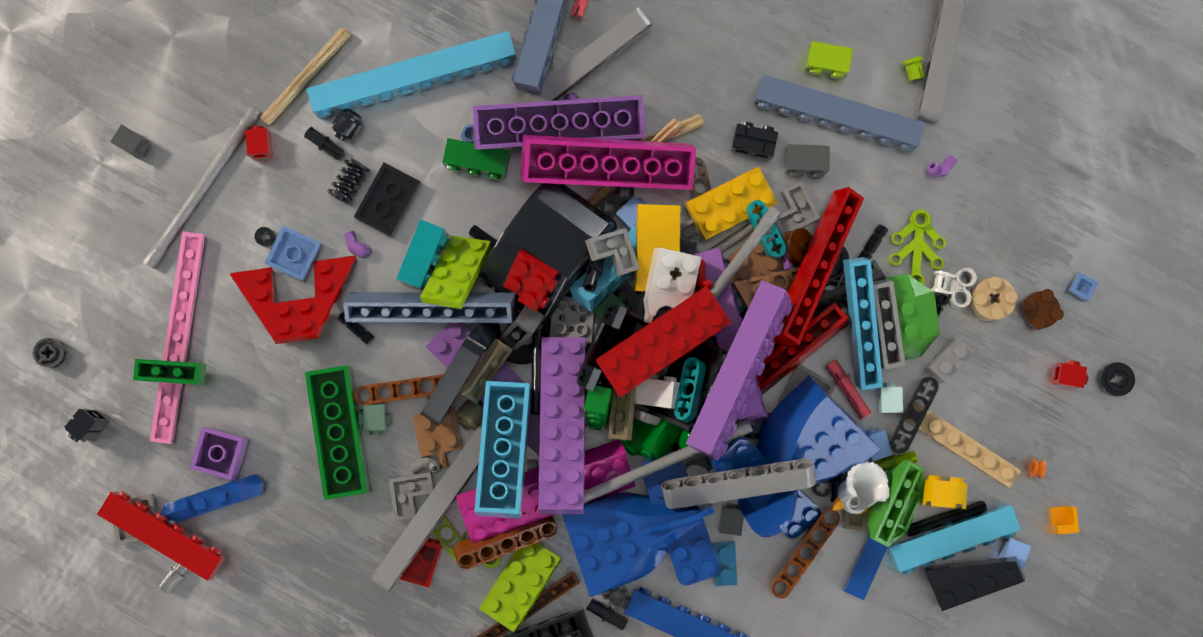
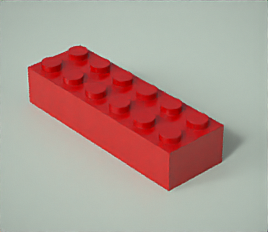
[596,286,732,398]

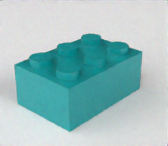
[396,219,450,292]

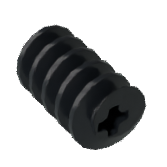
[327,158,370,205]

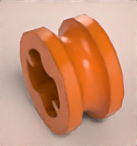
[1029,458,1046,479]

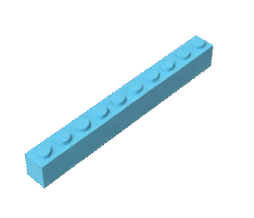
[306,31,517,118]

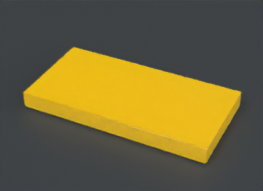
[635,204,680,291]

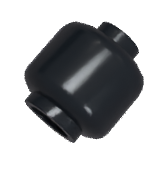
[331,109,363,142]

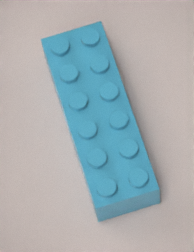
[474,381,531,519]

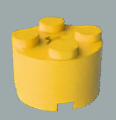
[922,475,968,509]

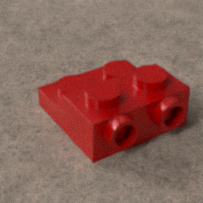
[503,249,559,311]
[399,534,443,588]

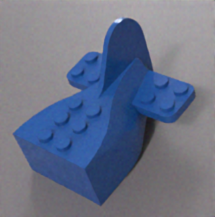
[712,375,880,539]
[562,451,720,598]

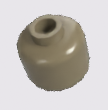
[456,399,484,431]

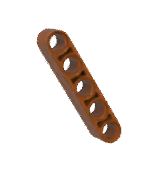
[353,374,444,405]
[769,507,840,598]
[453,516,558,569]

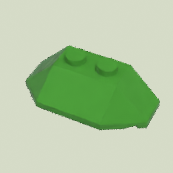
[886,274,940,360]
[866,459,924,547]

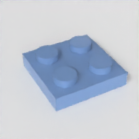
[265,226,322,282]

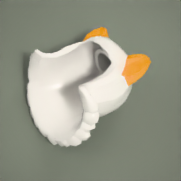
[832,461,890,514]

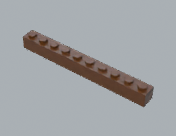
[476,571,580,637]

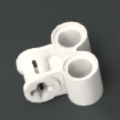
[931,268,977,309]

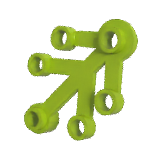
[889,209,946,285]

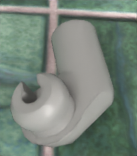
[409,456,441,475]

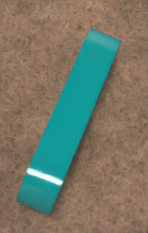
[746,200,786,259]
[674,357,706,422]

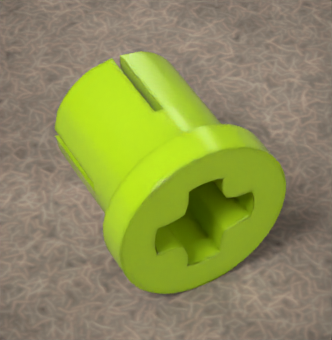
[902,56,926,82]

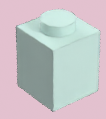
[877,383,903,413]

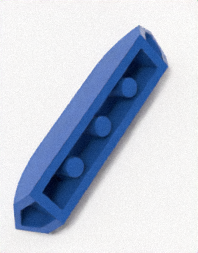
[161,474,264,525]

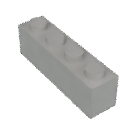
[873,279,906,369]

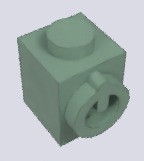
[359,404,391,435]

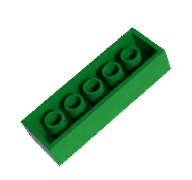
[305,365,371,500]

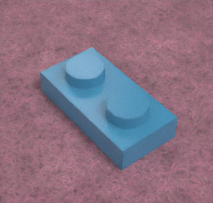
[713,541,737,586]

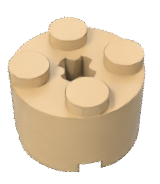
[969,277,1018,321]

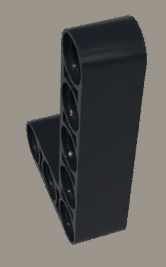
[420,323,501,426]

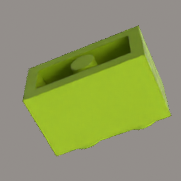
[805,41,853,79]

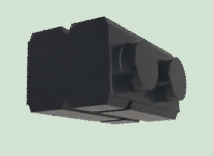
[731,121,778,160]
[64,409,109,442]

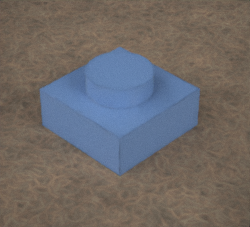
[1068,272,1098,302]

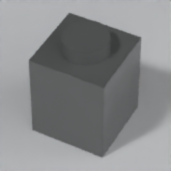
[110,124,149,159]
[718,503,744,536]

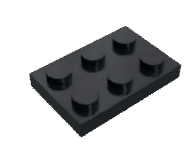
[354,162,421,238]

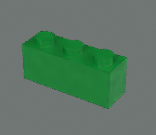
[442,138,511,180]
[133,359,206,385]
[584,385,612,430]

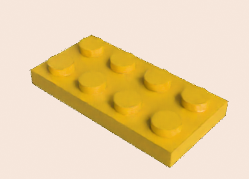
[685,166,778,241]

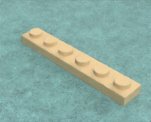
[900,401,1021,488]

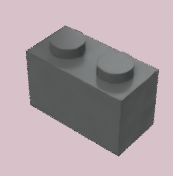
[785,144,830,178]
[498,305,544,351]

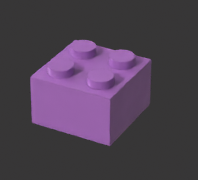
[190,427,249,480]

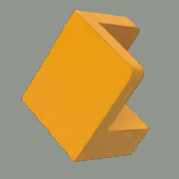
[1049,506,1080,535]

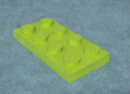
[420,235,492,309]
[479,543,562,633]

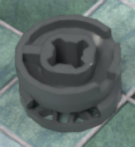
[32,338,68,368]

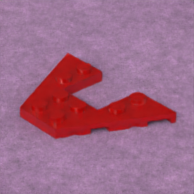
[230,255,357,344]

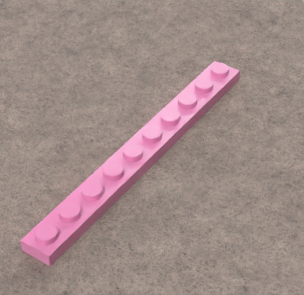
[150,231,205,444]

